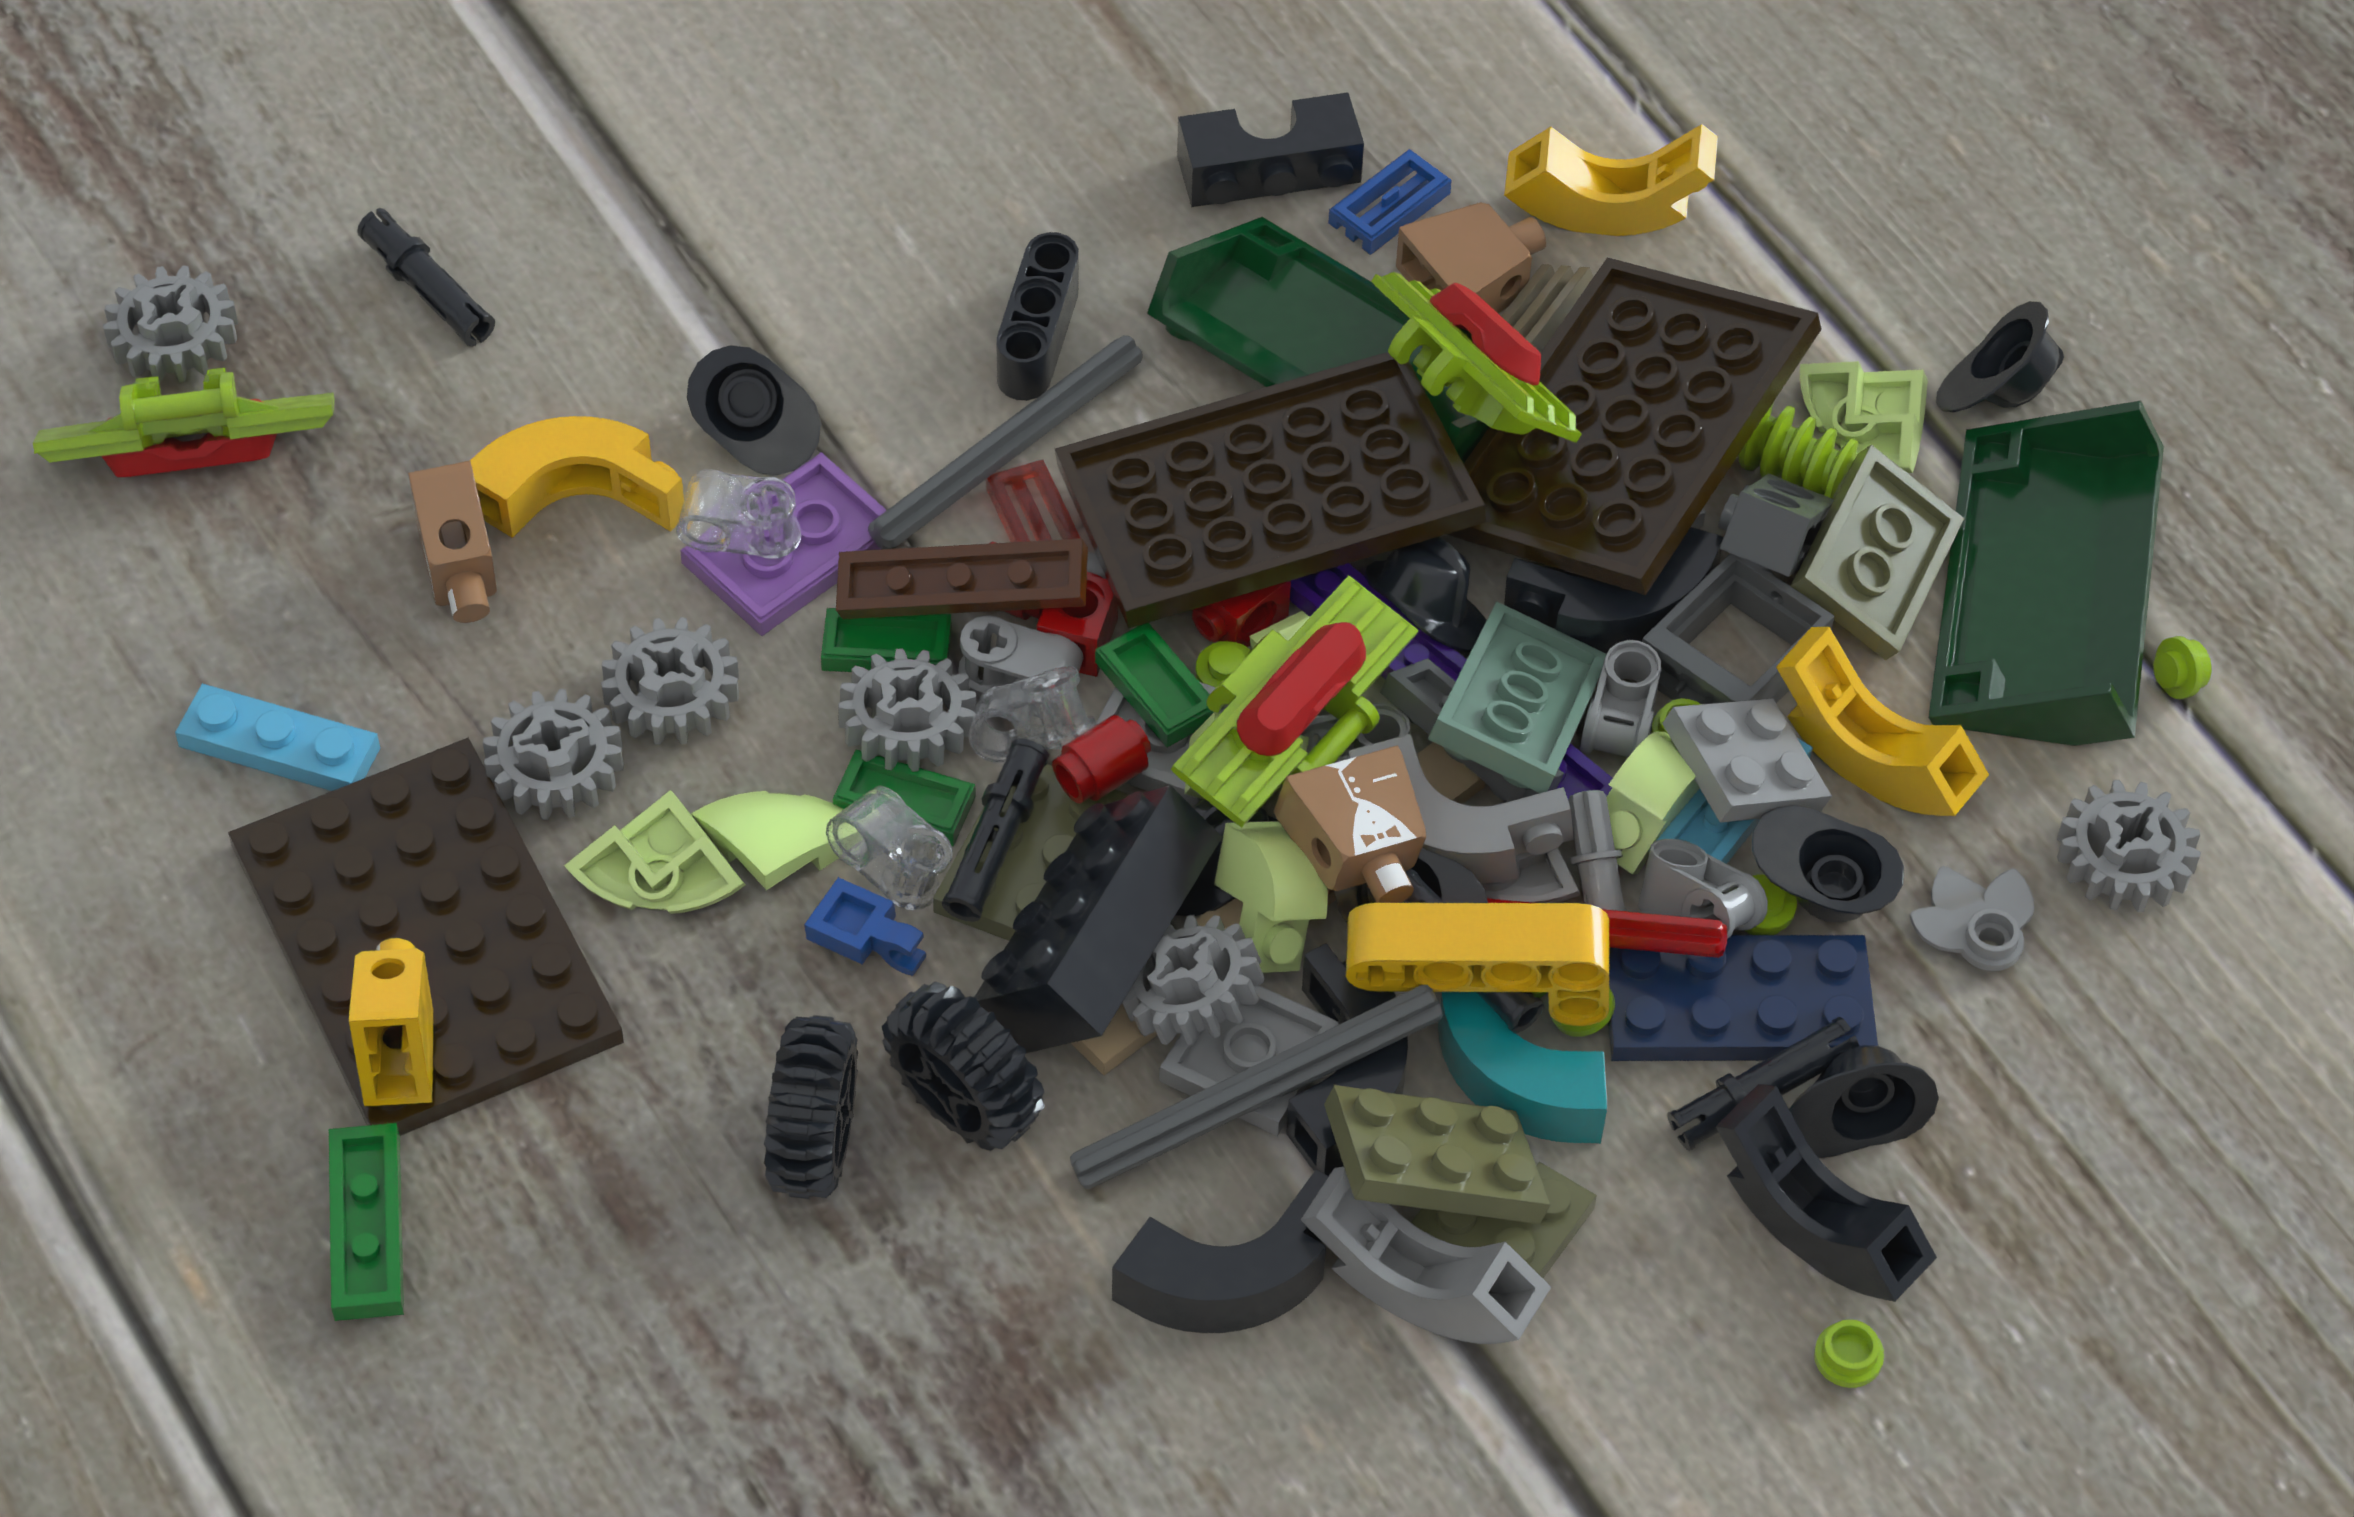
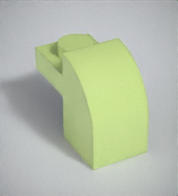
[1606,731,1699,875]
[1214,821,1328,973]

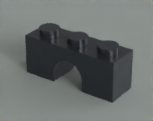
[1177,92,1364,207]

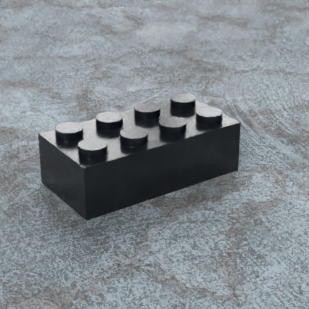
[974,785,1222,1053]

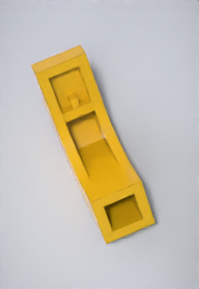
[1504,124,1718,236]
[470,416,686,538]
[1776,627,1989,816]

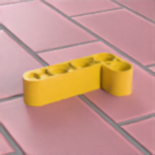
[1346,903,1609,1026]

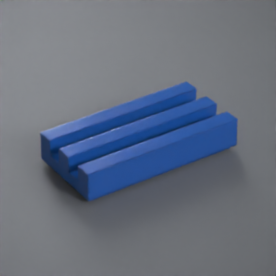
[1328,149,1452,255]

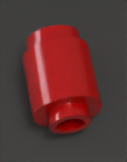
[1052,715,1151,804]

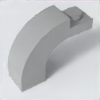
[1348,734,1574,884]
[1301,1166,1551,1344]

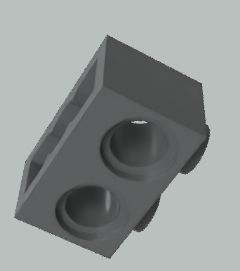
[1718,474,1834,577]

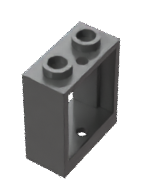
[1642,553,1835,704]

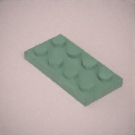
[1428,601,1607,793]

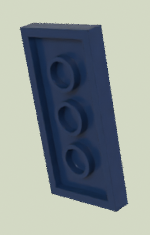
[1608,935,1878,1061]

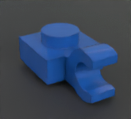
[804,877,926,976]

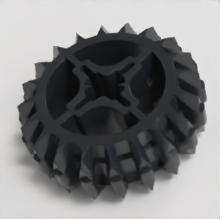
[881,981,1045,1151]
[764,1015,859,1200]

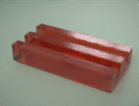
[986,459,1081,542]

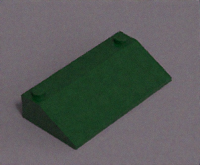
[1147,217,1489,464]
[1928,400,2164,746]

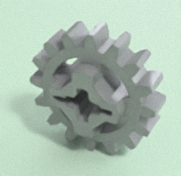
[103,265,238,383]
[601,617,739,745]
[838,648,976,772]
[483,689,624,820]
[2057,780,2201,912]
[1122,915,1264,1045]

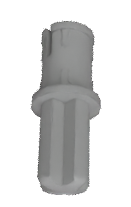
[1568,790,1627,911]

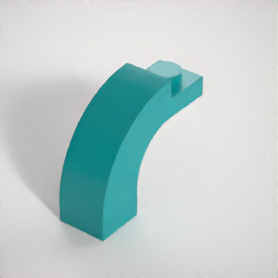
[1438,992,1607,1143]

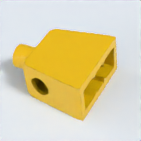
[349,938,433,1106]

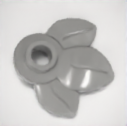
[1909,866,2034,971]

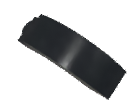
[1504,527,1724,654]
[1286,943,1408,1176]
[1716,1084,1937,1302]
[1112,1170,1329,1333]

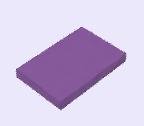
[680,452,887,636]

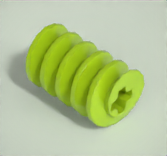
[1738,402,1858,499]

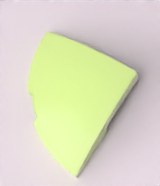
[1800,361,1928,473]
[564,790,746,914]
[691,791,871,890]

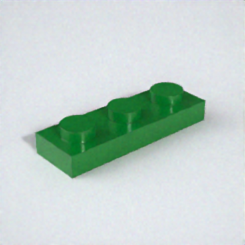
[329,1123,404,1321]

